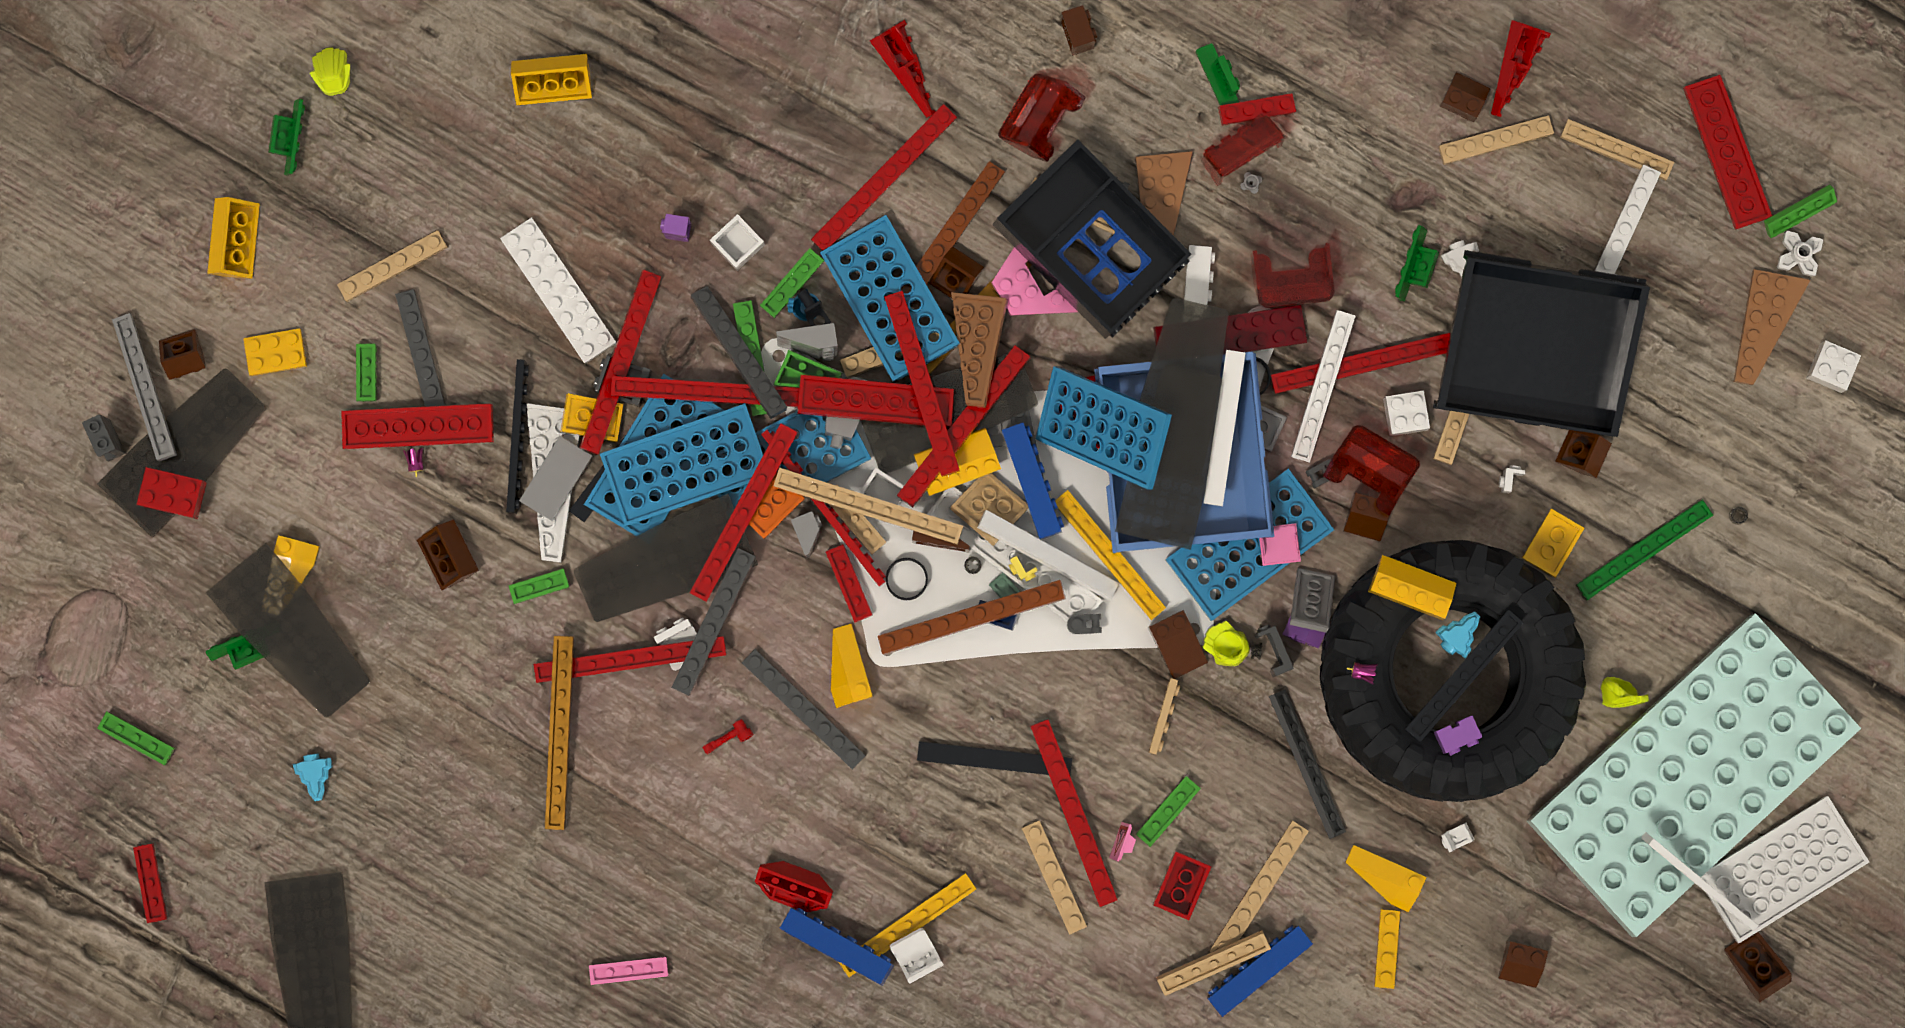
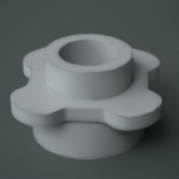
[1240,172,1262,194]

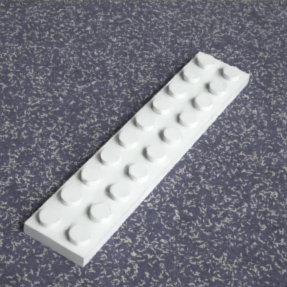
[927,487,1103,622]

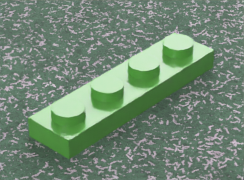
[1764,185,1837,238]
[760,248,824,319]
[97,711,175,765]
[1135,776,1201,847]

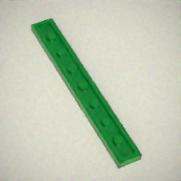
[1576,499,1713,601]

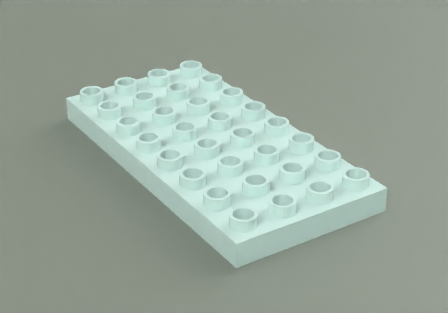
[1526,613,1861,937]

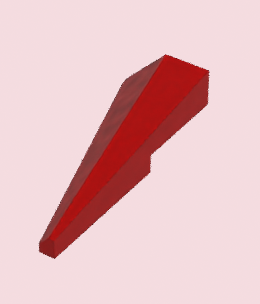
[869,20,935,118]
[1491,20,1551,117]

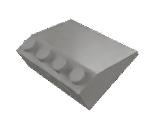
[776,323,838,361]

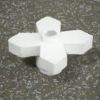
[1777,231,1823,277]

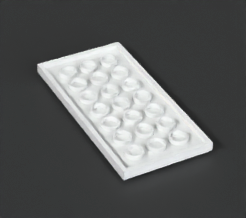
[1701,796,1869,943]

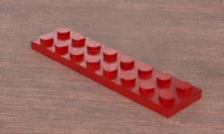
[1683,75,1772,230]
[797,375,954,428]
[341,404,494,449]

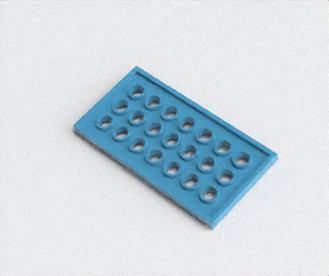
[820,215,960,382]
[1035,366,1172,490]
[584,374,725,544]
[600,404,763,527]
[700,411,871,518]
[1165,468,1334,621]

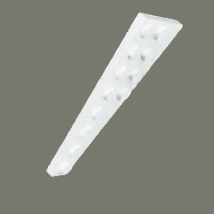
[526,403,580,563]

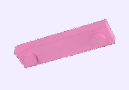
[589,957,669,985]

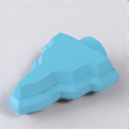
[1435,612,1480,658]
[293,754,332,801]

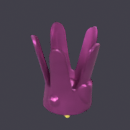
[403,448,423,477]
[1347,662,1378,684]

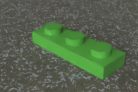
[356,344,377,402]
[509,569,570,604]

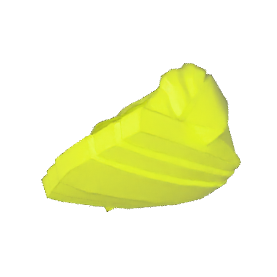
[310,48,350,96]
[1202,621,1250,666]
[1600,677,1649,708]

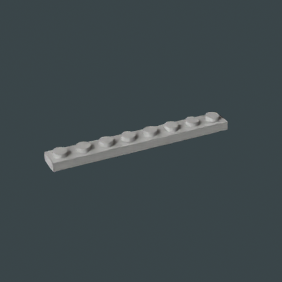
[112,313,177,461]

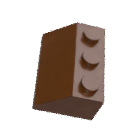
[417,519,479,591]

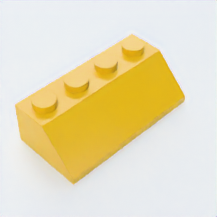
[511,54,592,105]
[207,197,260,279]
[914,428,1001,496]
[1368,555,1456,620]

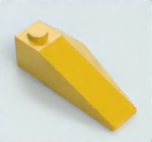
[261,535,319,616]
[831,624,873,708]
[1345,845,1427,912]

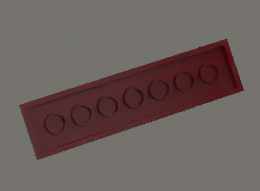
[1153,305,1307,361]

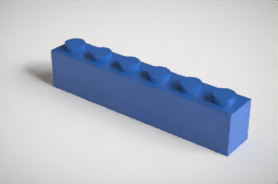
[1002,423,1064,540]
[780,907,894,986]
[1207,925,1313,1017]

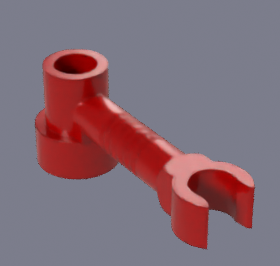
[702,719,754,754]

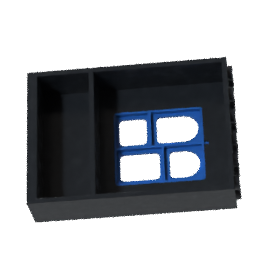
[993,139,1191,339]

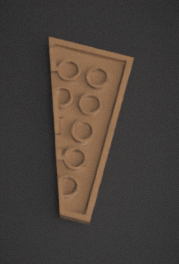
[1135,151,1192,236]
[1733,269,1810,385]
[951,292,1008,408]

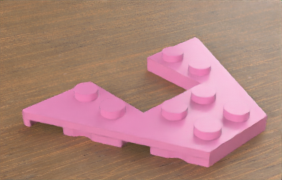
[991,247,1078,316]

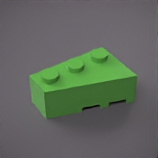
[774,350,843,388]

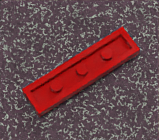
[1218,93,1296,126]
[826,544,873,623]
[133,843,167,923]

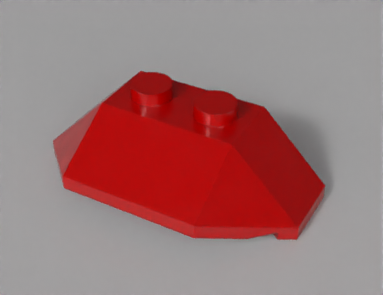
[755,861,833,912]

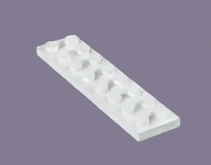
[500,217,616,364]

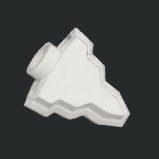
[1441,240,1479,279]

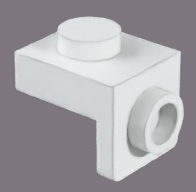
[1499,465,1525,493]
[1441,823,1475,852]

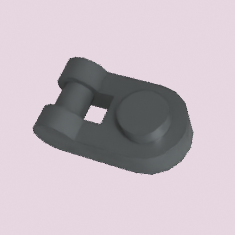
[1305,459,1342,489]
[1067,614,1102,634]

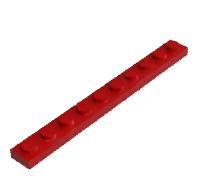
[811,104,957,251]
[579,270,661,455]
[884,291,960,477]
[1271,333,1450,394]
[897,345,1030,508]
[611,376,799,408]
[690,423,798,602]
[761,430,886,587]
[533,636,727,683]
[1030,719,1118,907]

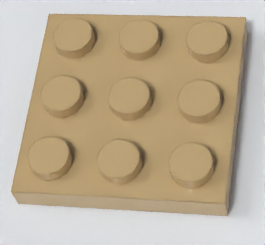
[950,473,1029,546]

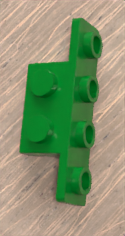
[1195,43,1240,106]
[268,99,305,176]
[1395,225,1439,302]
[205,621,282,670]

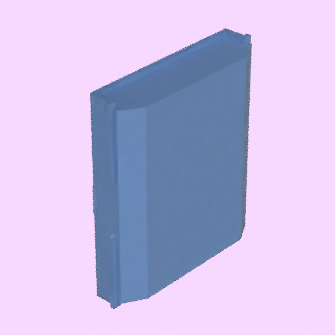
[1094,352,1274,553]

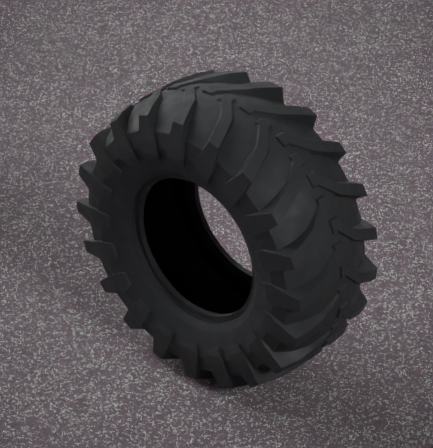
[1320,540,1586,802]

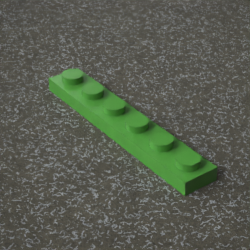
[733,300,767,417]

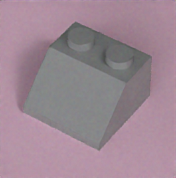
[791,511,822,558]

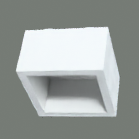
[710,214,765,271]
[1806,340,1861,393]
[1383,390,1430,437]
[859,467,904,505]

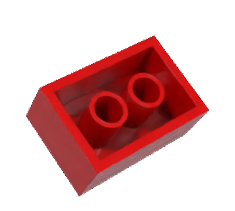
[136,467,207,520]
[1152,851,1211,920]

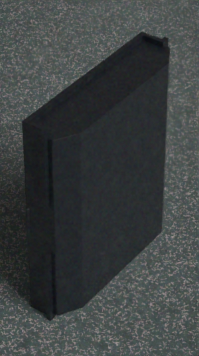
[1433,250,1650,437]

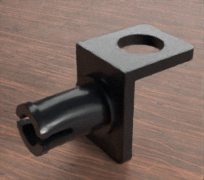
[797,289,831,326]

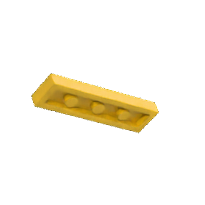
[1374,909,1400,989]

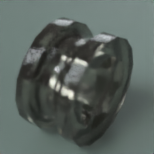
[1729,507,1748,525]
[964,556,982,574]
[1251,642,1262,660]

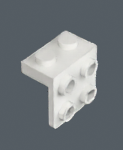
[654,618,697,671]
[890,928,943,984]

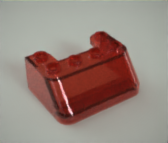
[998,74,1086,162]
[1201,114,1285,187]
[1251,243,1335,308]
[1323,425,1420,516]

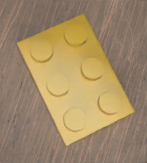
[243,328,307,376]
[560,393,623,442]
[1521,509,1584,578]

